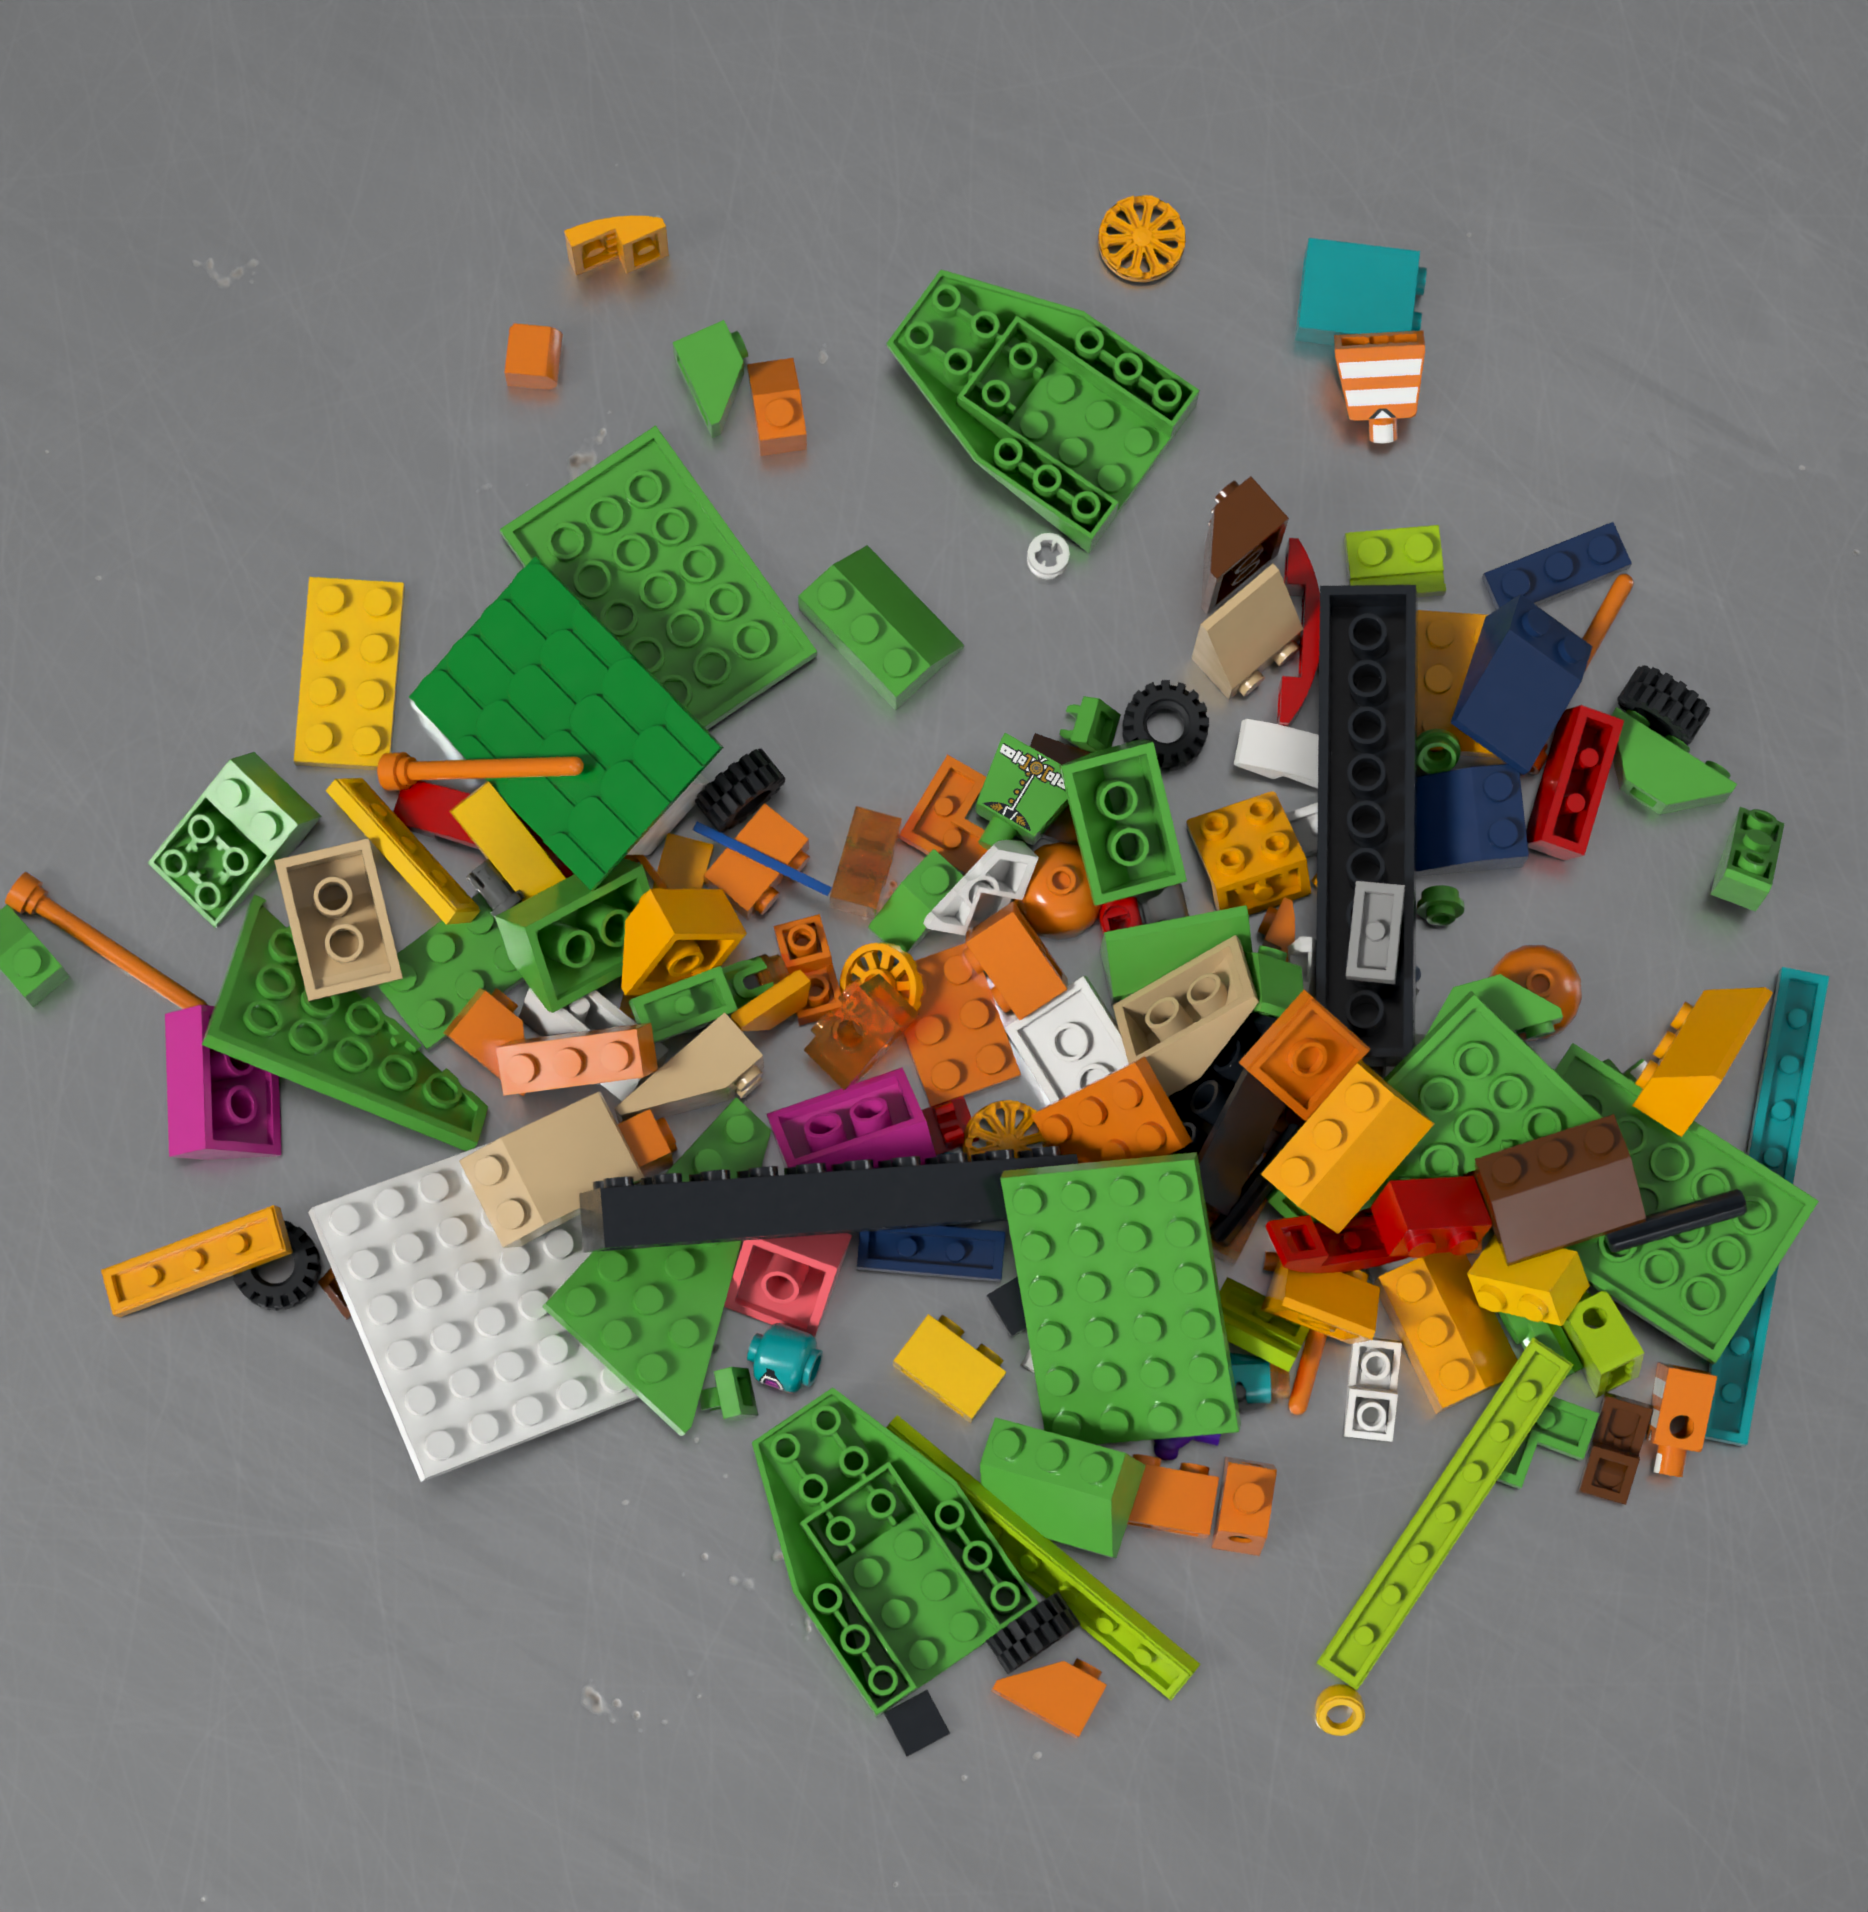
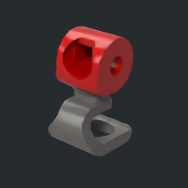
[1098,883,1189,935]

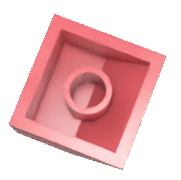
[724,1233,852,1337]

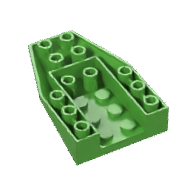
[886,269,1200,554]
[752,1387,1039,1718]

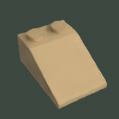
[1191,563,1303,700]
[274,838,403,1002]
[1113,935,1259,1097]
[615,1012,764,1123]
[459,1092,644,1248]

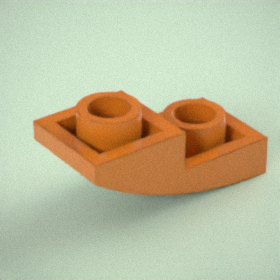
[1258,897,1295,962]
[773,914,846,1026]

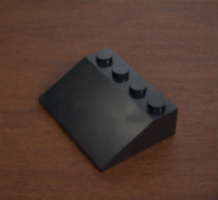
[1168,1013,1286,1216]

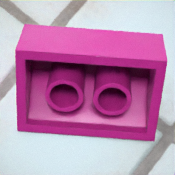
[165,1005,282,1160]
[767,1067,936,1172]

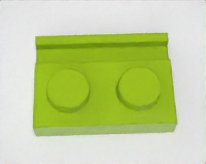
[1344,525,1446,598]
[1220,1277,1310,1372]

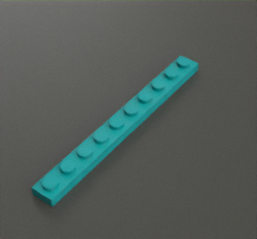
[1705,967,1829,1447]

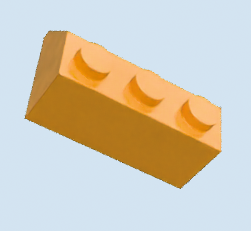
[1632,987,1773,1137]
[1261,1059,1435,1234]
[1373,1252,1518,1414]

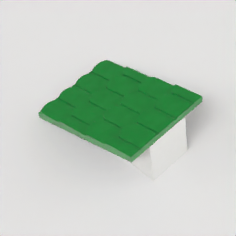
[409,556,724,891]

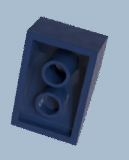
[1451,594,1593,775]
[1416,764,1529,877]

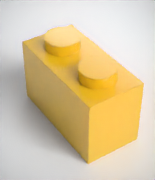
[1467,1234,1590,1326]
[893,1314,1006,1424]

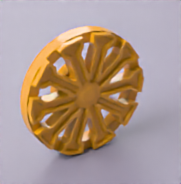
[1098,195,1186,282]
[839,942,924,1033]
[962,1100,1048,1162]

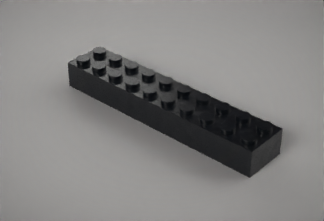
[1316,585,1418,1067]
[579,1146,1078,1253]

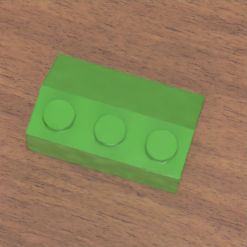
[798,545,965,710]
[1059,739,1187,906]
[495,858,650,1013]
[1100,905,1253,1005]
[980,1417,1146,1559]

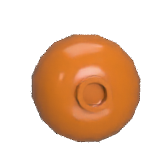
[1012,842,1102,940]
[1489,945,1582,1041]

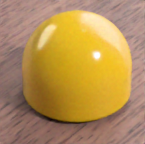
[1315,1684,1365,1736]

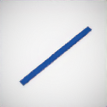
[692,821,832,896]

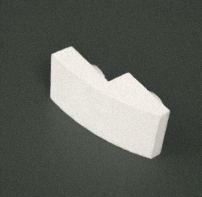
[1234,719,1319,788]
[1344,1338,1402,1442]

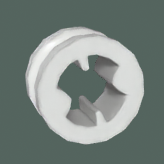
[1027,533,1070,580]

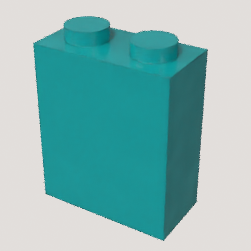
[1295,238,1427,346]

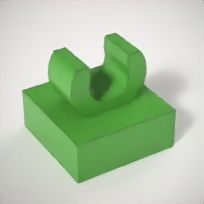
[1059,696,1121,753]
[699,1367,758,1420]

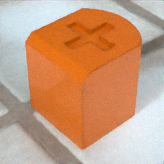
[504,323,563,390]

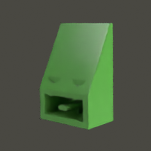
[148,752,322,928]

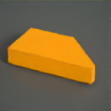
[730,970,811,1031]

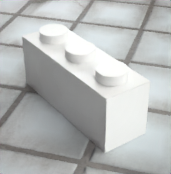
[519,988,669,1101]

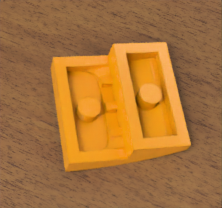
[564,215,669,276]

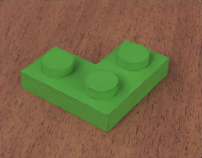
[1497,1396,1600,1489]

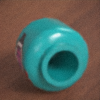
[747,1323,823,1394]

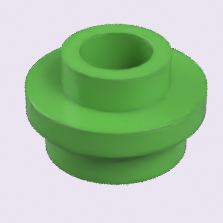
[1417,729,1461,774]
[1417,885,1465,926]

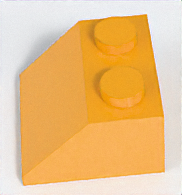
[621,888,747,995]
[1261,1258,1380,1344]

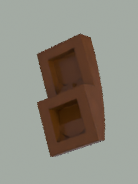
[1579,1392,1653,1505]

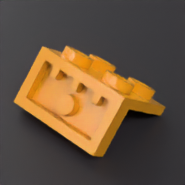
[1186,791,1312,915]

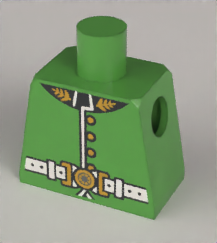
[976,733,1069,850]

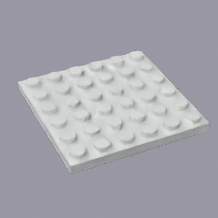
[308,1142,639,1482]

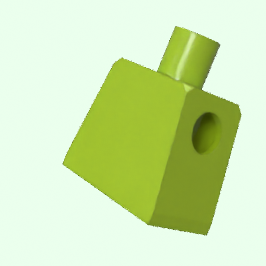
[1561,1289,1644,1398]

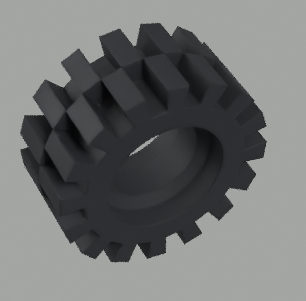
[1617,665,1710,746]
[1122,680,1209,771]
[695,748,786,833]
[233,1220,321,1311]
[986,1591,1080,1674]

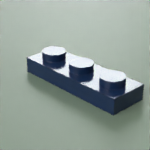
[1482,522,1632,610]
[857,1226,1005,1282]

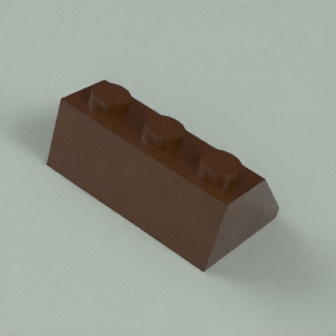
[1201,476,1289,614]
[1475,1114,1646,1266]

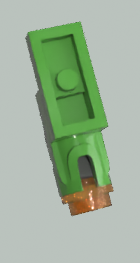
[629,953,789,1044]

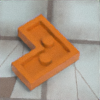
[899,754,988,876]

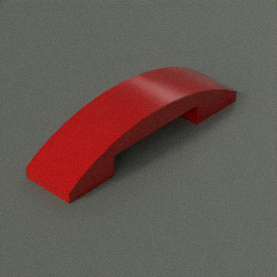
[1277,538,1320,727]
[393,781,574,878]
[1265,1215,1410,1273]

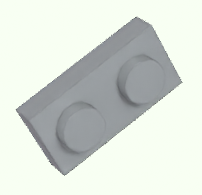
[1346,881,1405,984]

